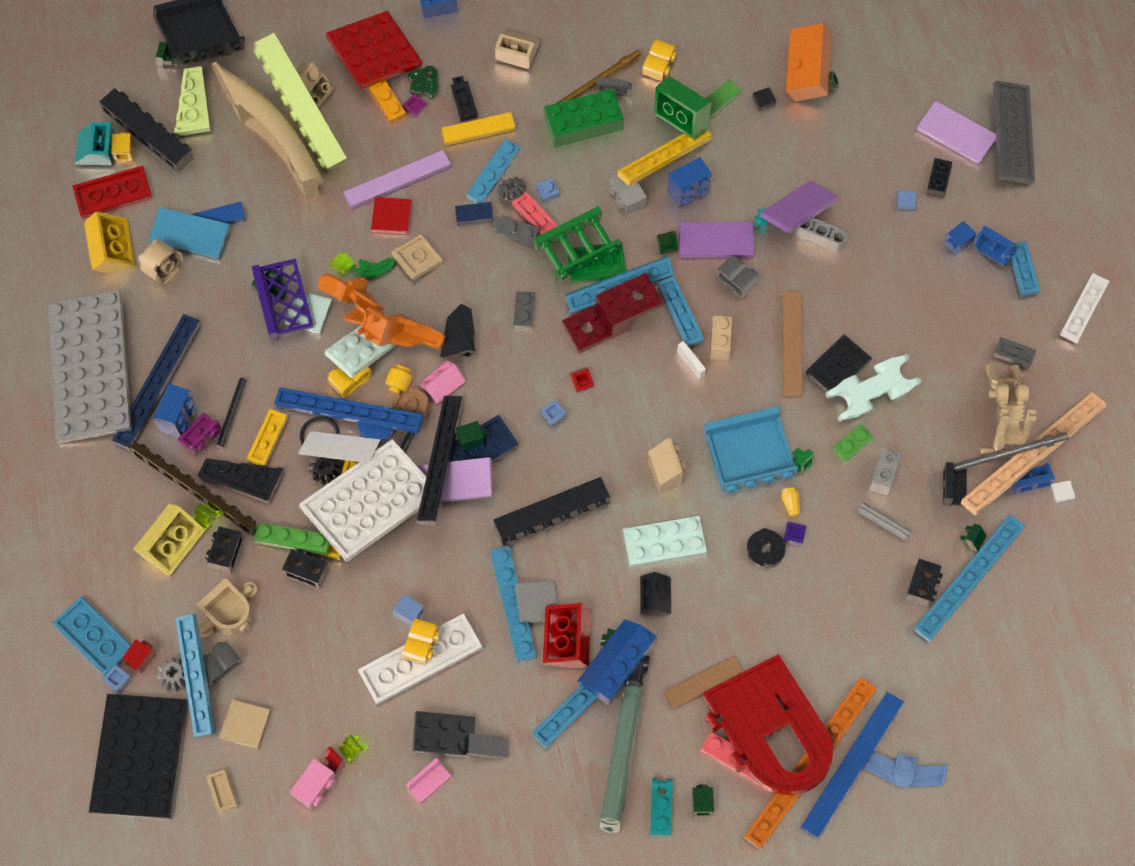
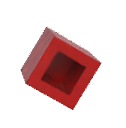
[122,639,155,674]

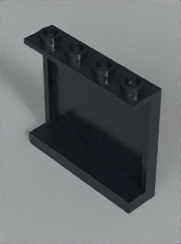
[153,0,245,66]

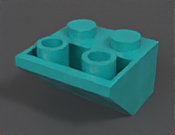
[75,122,115,165]

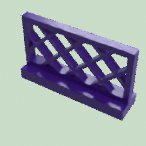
[251,258,314,341]

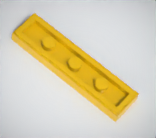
[441,112,516,146]

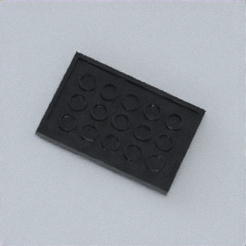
[88,694,188,820]

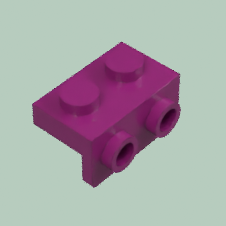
[177,412,222,456]

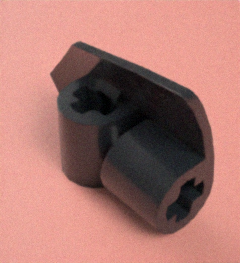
[440,303,476,358]

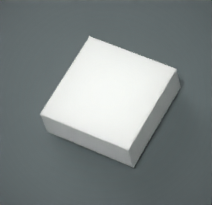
[1050,480,1076,504]

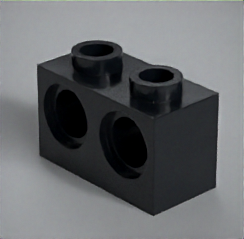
[205,526,244,574]
[282,549,329,589]
[905,558,943,607]

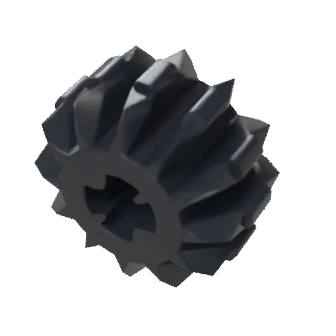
[309,457,342,486]

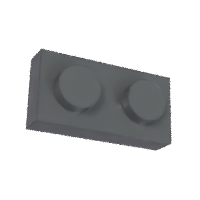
[513,291,535,329]
[993,337,1036,369]

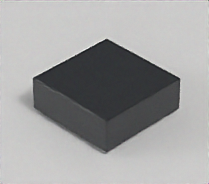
[752,87,776,110]

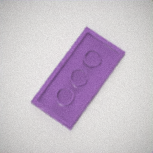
[761,180,838,233]
[679,222,754,258]

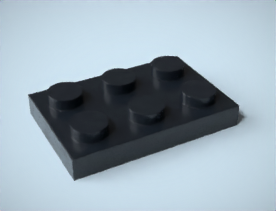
[805,334,872,398]
[412,711,475,758]

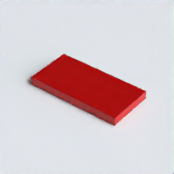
[72,165,153,219]

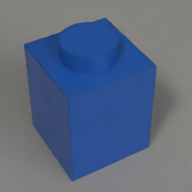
[945,221,976,254]

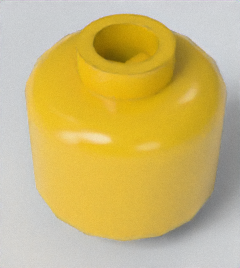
[385,365,413,394]

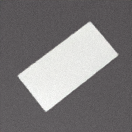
[298,431,380,463]

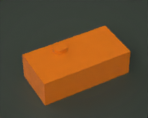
[786,23,832,102]

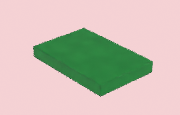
[567,242,626,284]

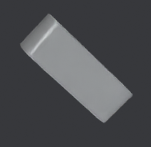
[795,218,848,252]

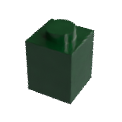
[456,421,487,452]
[692,784,714,817]

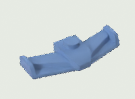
[864,752,948,788]

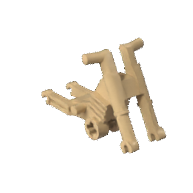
[980,364,1037,456]

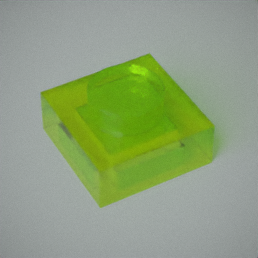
[329,251,356,277]

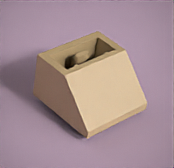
[495,29,541,69]
[296,62,335,108]
[648,438,685,492]

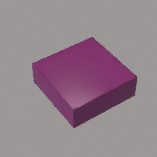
[402,94,428,118]

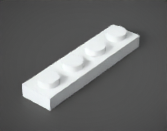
[1060,273,1110,343]

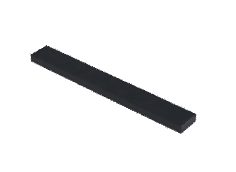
[417,396,464,525]

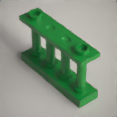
[533,206,620,282]

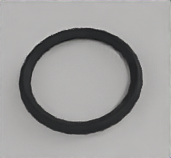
[300,417,340,445]

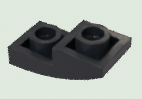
[926,158,952,197]

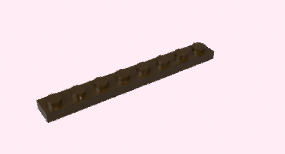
[130,441,257,537]

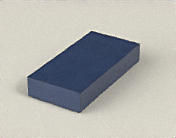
[455,202,494,225]

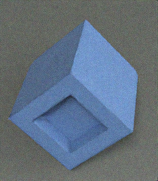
[393,595,425,626]

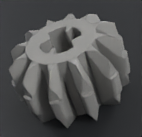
[156,657,185,692]

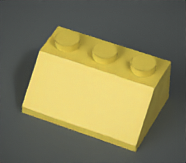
[133,503,206,576]

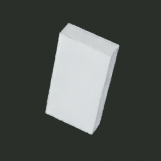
[677,341,706,380]

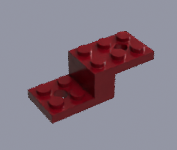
[562,273,663,354]

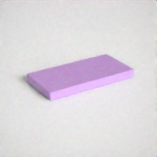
[916,101,996,165]
[417,458,493,502]

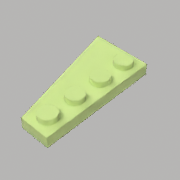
[174,66,211,136]

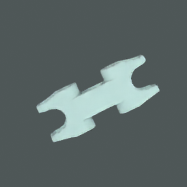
[825,354,922,422]

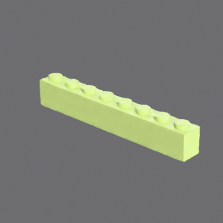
[253,33,347,172]

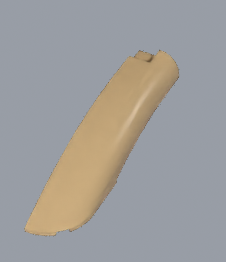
[212,62,324,200]

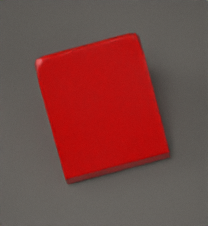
[569,367,594,392]
[321,746,345,774]

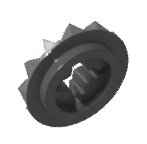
[497,176,526,200]

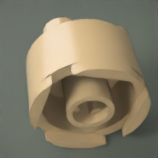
[138,239,183,284]

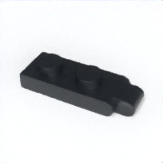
[450,75,478,122]

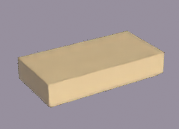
[206,769,238,815]

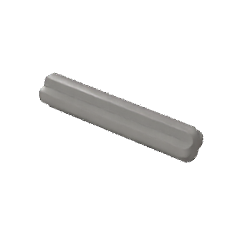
[858,503,911,541]

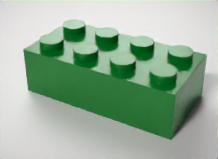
[544,89,624,148]

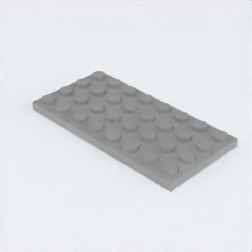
[48,290,132,444]

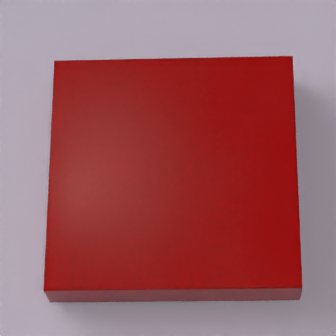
[371,197,412,235]

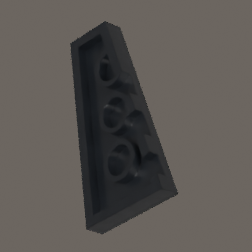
[198,458,285,504]

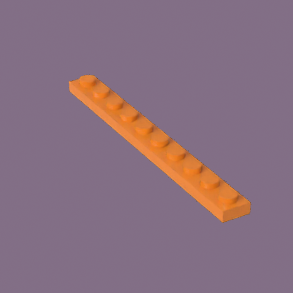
[744,677,877,850]

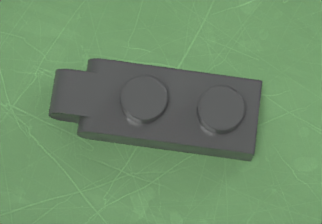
[491,215,541,246]

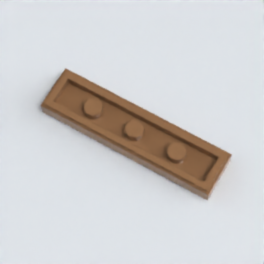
[664,656,743,710]

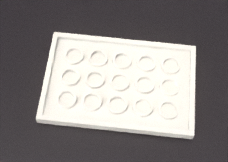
[299,439,426,562]

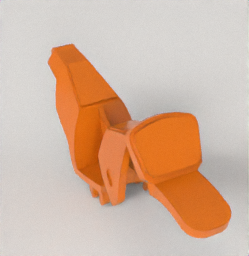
[318,273,446,349]

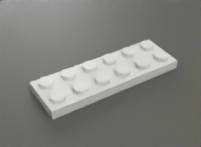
[358,613,483,705]

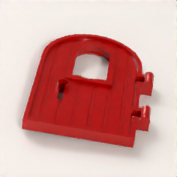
[702,654,833,795]

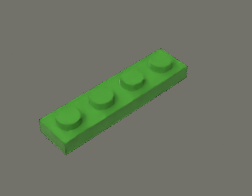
[253,523,331,555]

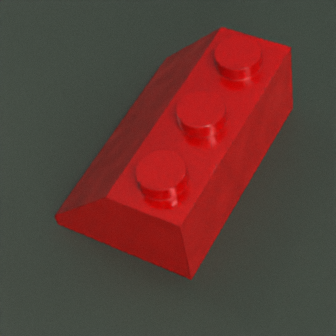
[543,603,591,668]

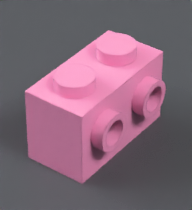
[290,759,336,810]

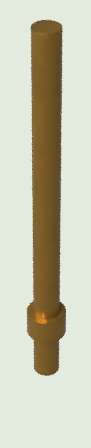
[556,49,641,103]

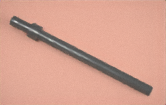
[954,432,1069,472]

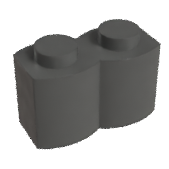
[716,255,760,299]
[203,641,242,687]

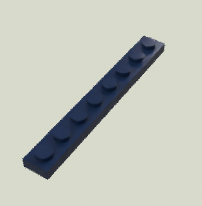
[112,314,201,450]

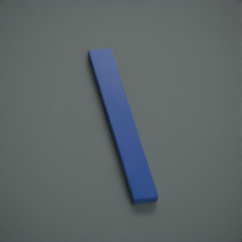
[274,387,424,434]
[801,692,905,839]

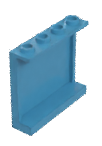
[704,406,798,493]

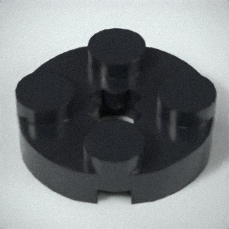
[746,528,786,569]

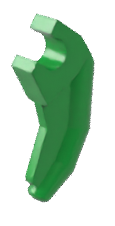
[351,258,396,279]

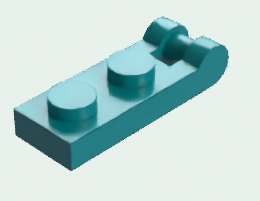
[650,778,673,837]

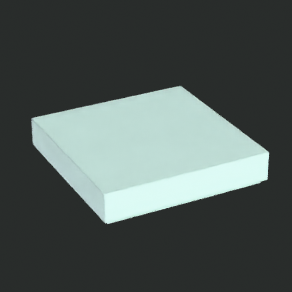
[284,290,332,334]

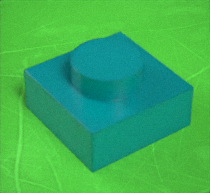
[754,208,768,234]

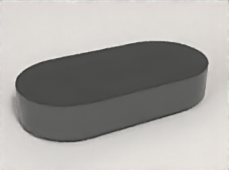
[596,77,632,95]

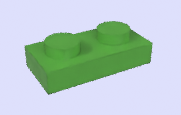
[832,424,874,463]

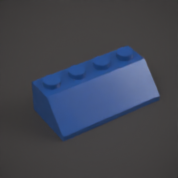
[577,619,657,706]

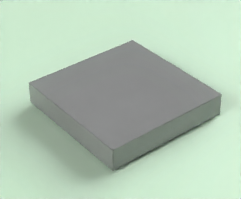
[515,582,557,623]

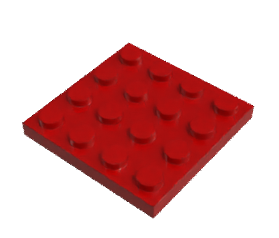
[325,10,423,90]

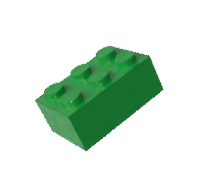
[654,76,711,140]

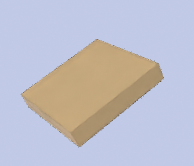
[391,234,443,281]
[219,700,271,749]

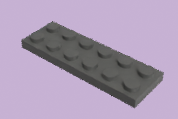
[993,80,1035,184]

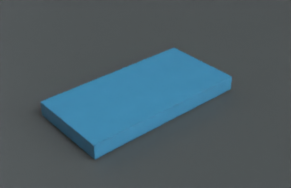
[148,207,230,260]
[52,596,131,676]

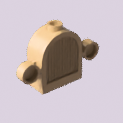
[196,578,258,640]

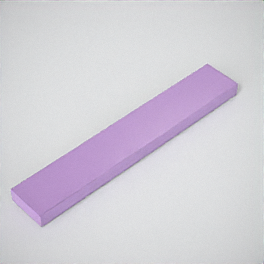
[344,150,451,209]

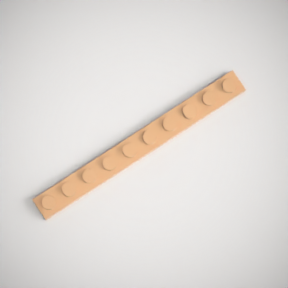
[961,392,1107,516]

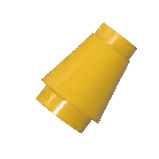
[781,487,801,517]

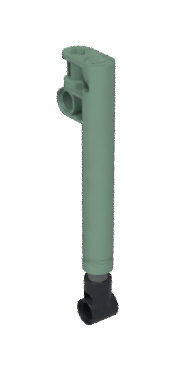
[599,655,650,833]

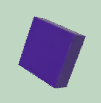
[783,522,806,546]

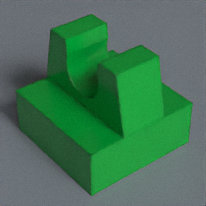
[792,448,815,474]

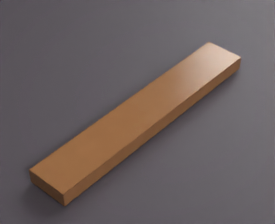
[782,291,803,397]

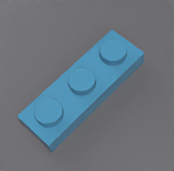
[1010,241,1040,297]

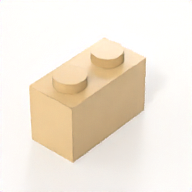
[710,316,732,361]

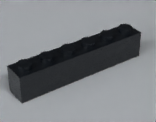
[99,88,193,173]
[493,477,610,546]

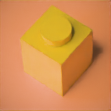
[111,132,134,162]

